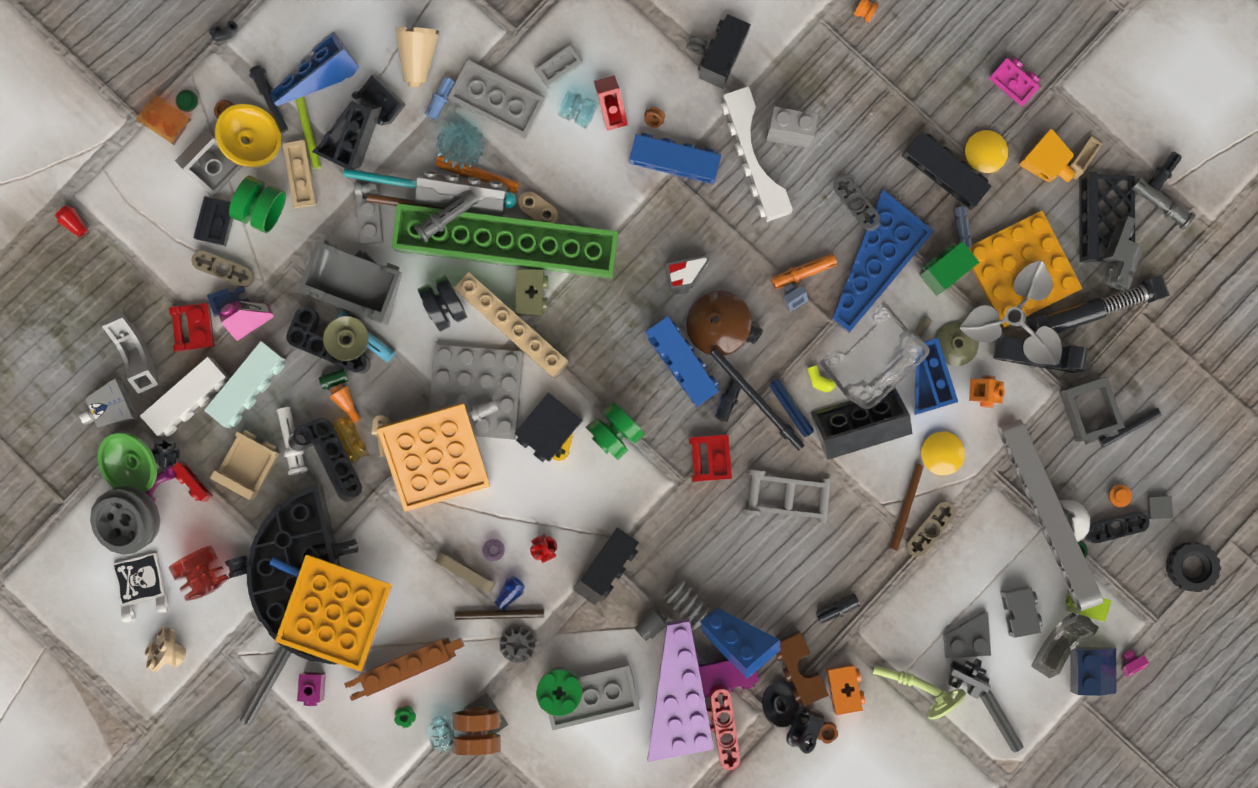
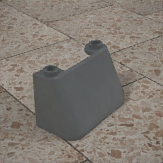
[298,240,402,325]

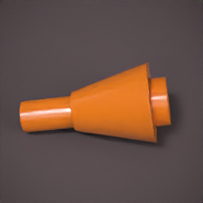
[329,383,361,423]

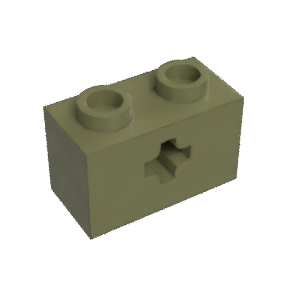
[515,269,548,317]

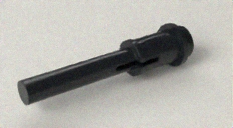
[249,65,288,133]

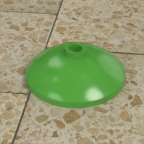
[97,432,157,492]

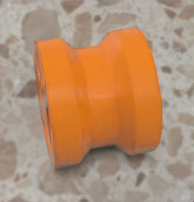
[853,0,879,23]

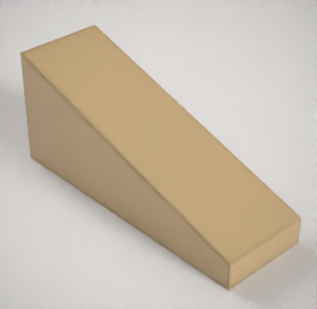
[1069,136,1102,180]

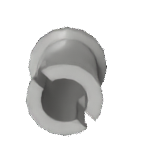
[469,397,498,421]

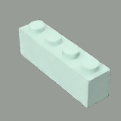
[204,341,286,428]

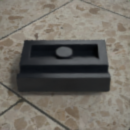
[193,196,233,247]

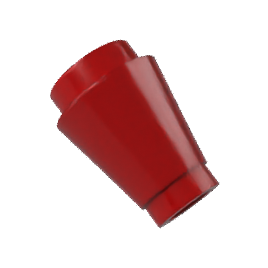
[55,205,88,238]

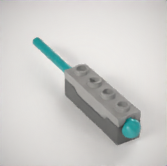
[343,168,516,217]

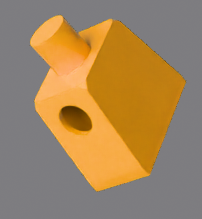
[1019,129,1076,183]

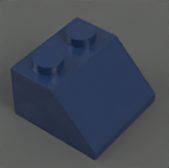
[1070,647,1116,696]

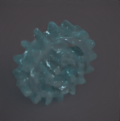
[436,120,485,169]

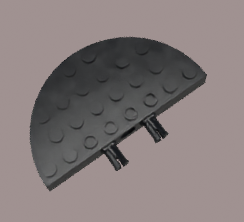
[247,485,359,665]

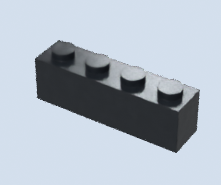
[902,132,992,210]

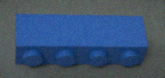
[629,133,721,185]

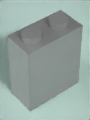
[766,106,818,148]

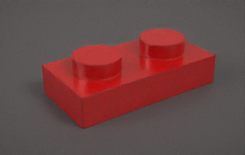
[172,462,213,502]

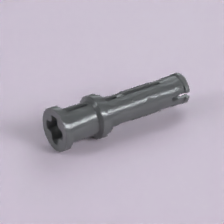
[1131,178,1196,230]
[414,190,479,243]

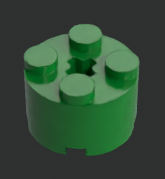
[536,667,583,716]

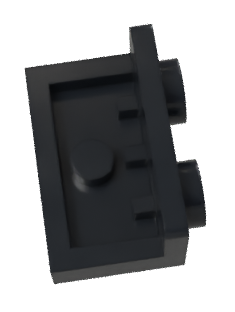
[351,74,406,126]

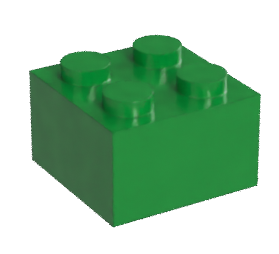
[920,242,980,296]

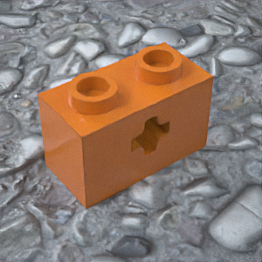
[825,663,865,715]

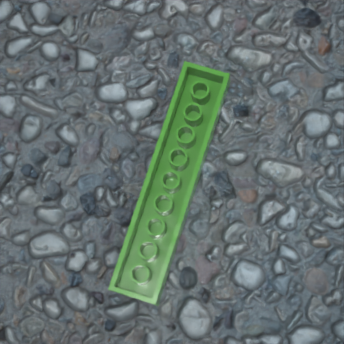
[391,204,618,279]

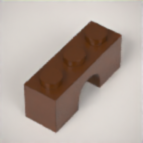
[776,631,829,706]

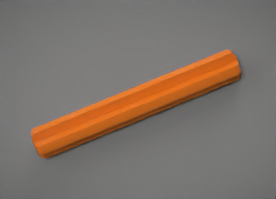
[435,155,519,194]

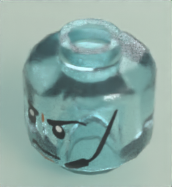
[427,716,458,752]

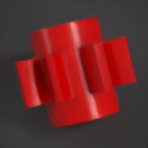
[530,534,557,563]

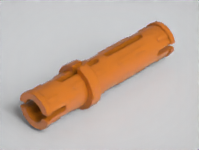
[771,253,837,290]

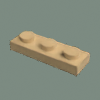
[283,140,317,209]

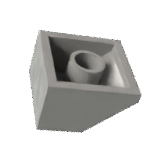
[175,129,243,197]

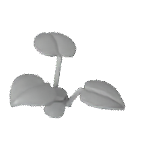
[960,261,1062,365]

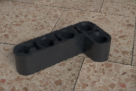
[286,306,371,374]
[993,336,1088,373]
[288,418,362,502]

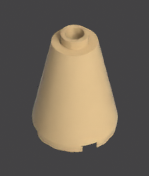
[395,27,439,87]

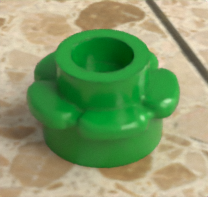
[394,706,416,728]

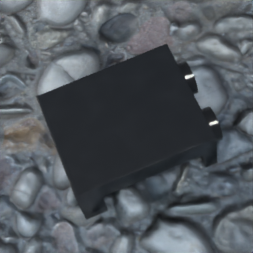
[514,392,583,462]

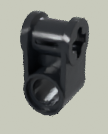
[786,707,824,754]

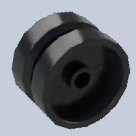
[417,274,468,332]

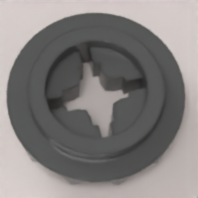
[500,627,535,663]

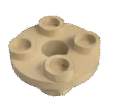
[145,626,186,672]

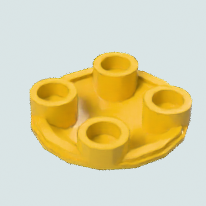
[965,130,1008,173]
[920,431,965,475]

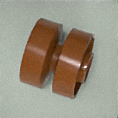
[452,707,501,755]

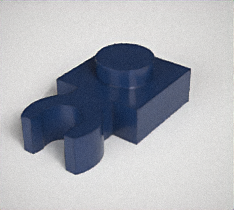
[207,287,250,317]

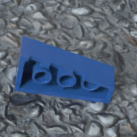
[645,316,719,408]

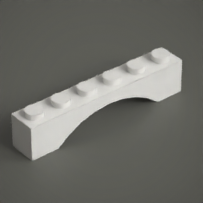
[720,86,793,222]

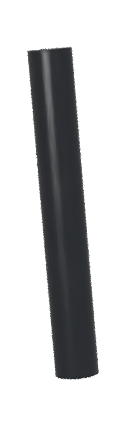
[1099,408,1162,448]

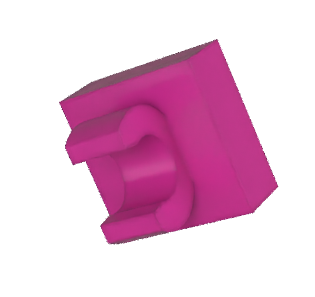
[1122,650,1149,678]

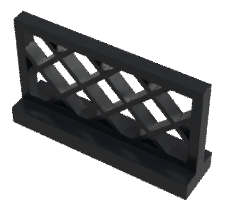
[1079,171,1135,263]

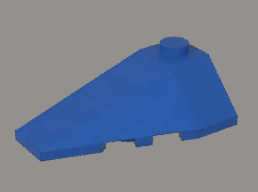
[270,32,359,106]

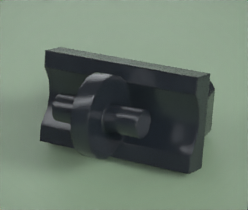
[948,658,991,699]

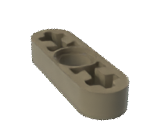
[191,250,255,287]
[906,502,955,557]
[435,551,496,593]

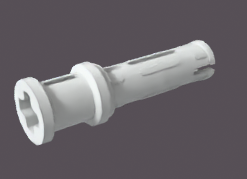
[276,407,308,475]

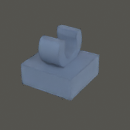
[783,282,808,312]

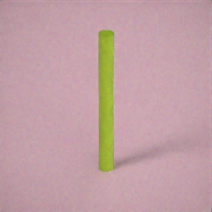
[295,96,321,169]

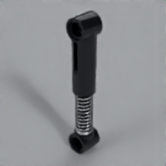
[1027,275,1170,333]

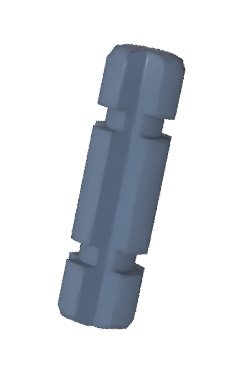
[954,206,972,248]

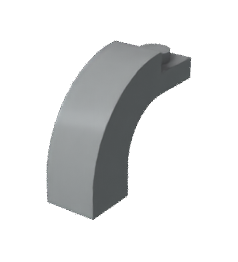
[101,312,159,394]

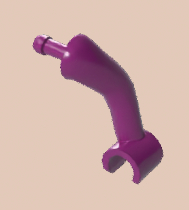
[145,466,176,503]

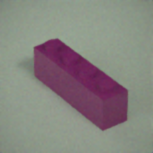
[698,659,759,698]

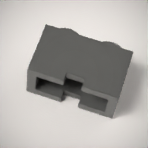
[1000,587,1043,638]

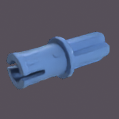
[424,77,455,120]

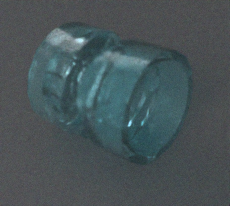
[558,89,598,129]

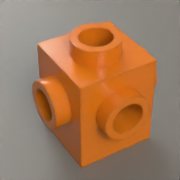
[969,375,1005,408]

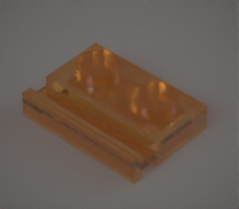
[136,94,192,145]

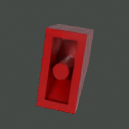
[594,75,628,131]

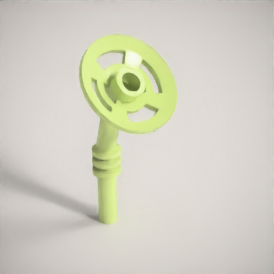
[873,665,966,720]

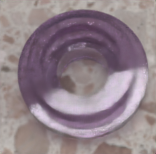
[482,539,505,561]

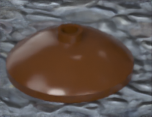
[686,290,752,356]

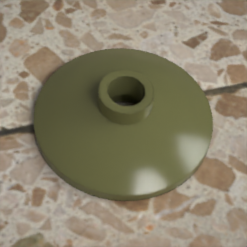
[323,316,369,361]
[935,322,979,366]

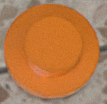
[1109,485,1132,507]

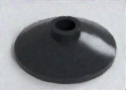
[762,682,799,728]

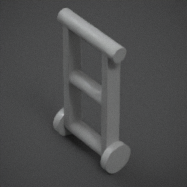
[743,470,831,524]

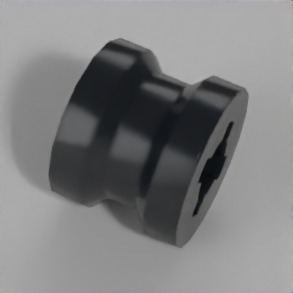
[225,555,248,579]

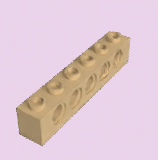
[454,272,569,379]

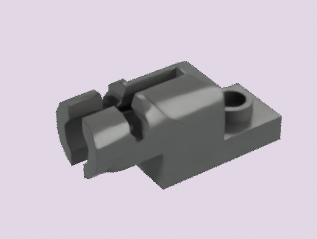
[1103,216,1142,291]

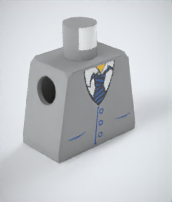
[79,379,139,428]

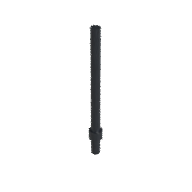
[709,348,805,451]

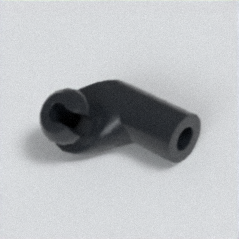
[209,21,238,42]

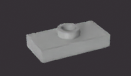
[535,44,583,88]

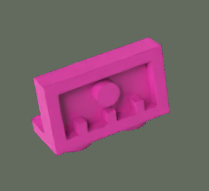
[989,57,1041,107]

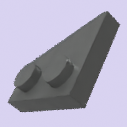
[943,612,991,658]

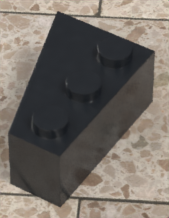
[698,14,751,89]
[312,97,382,171]
[574,527,639,605]

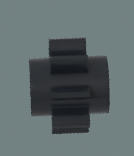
[151,440,180,467]

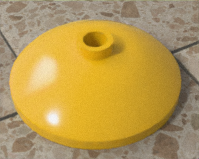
[215,104,282,167]

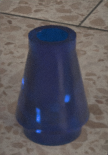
[494,576,525,610]

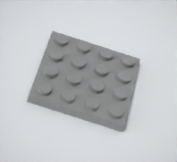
[429,344,524,440]

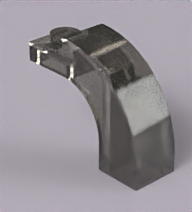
[1031,612,1099,679]

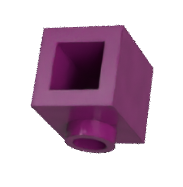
[297,672,326,706]

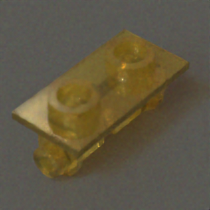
[332,417,369,464]

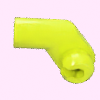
[807,365,836,393]

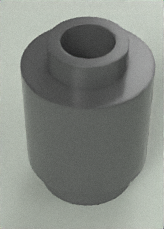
[635,608,668,641]

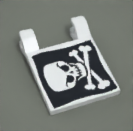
[112,553,170,622]

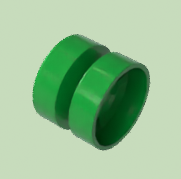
[229,175,286,234]
[585,401,645,460]

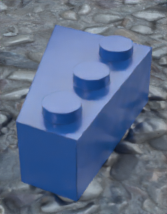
[914,338,958,415]
[700,608,780,679]

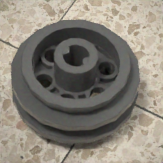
[90,485,161,555]

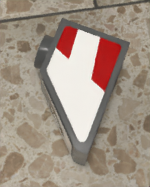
[665,255,710,295]

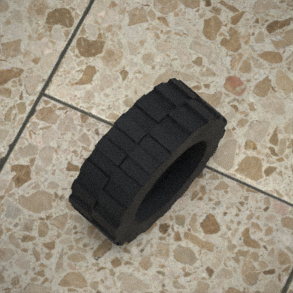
[1166,542,1221,592]

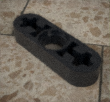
[1084,512,1150,543]

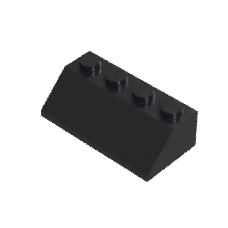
[811,387,913,460]

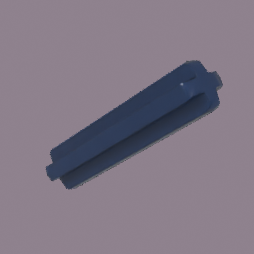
[769,379,814,437]

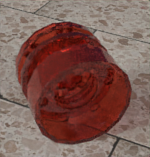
[168,545,229,602]

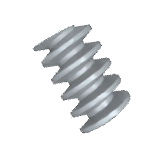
[665,580,710,630]

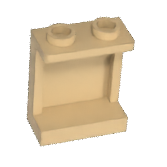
[210,430,280,500]

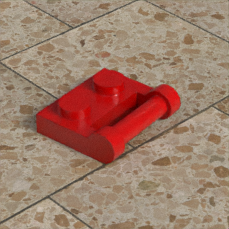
[168,303,215,352]
[688,435,732,482]

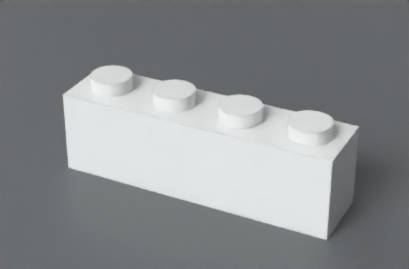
[140,357,230,437]

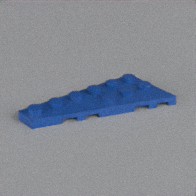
[832,190,934,333]

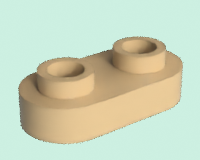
[518,192,559,223]

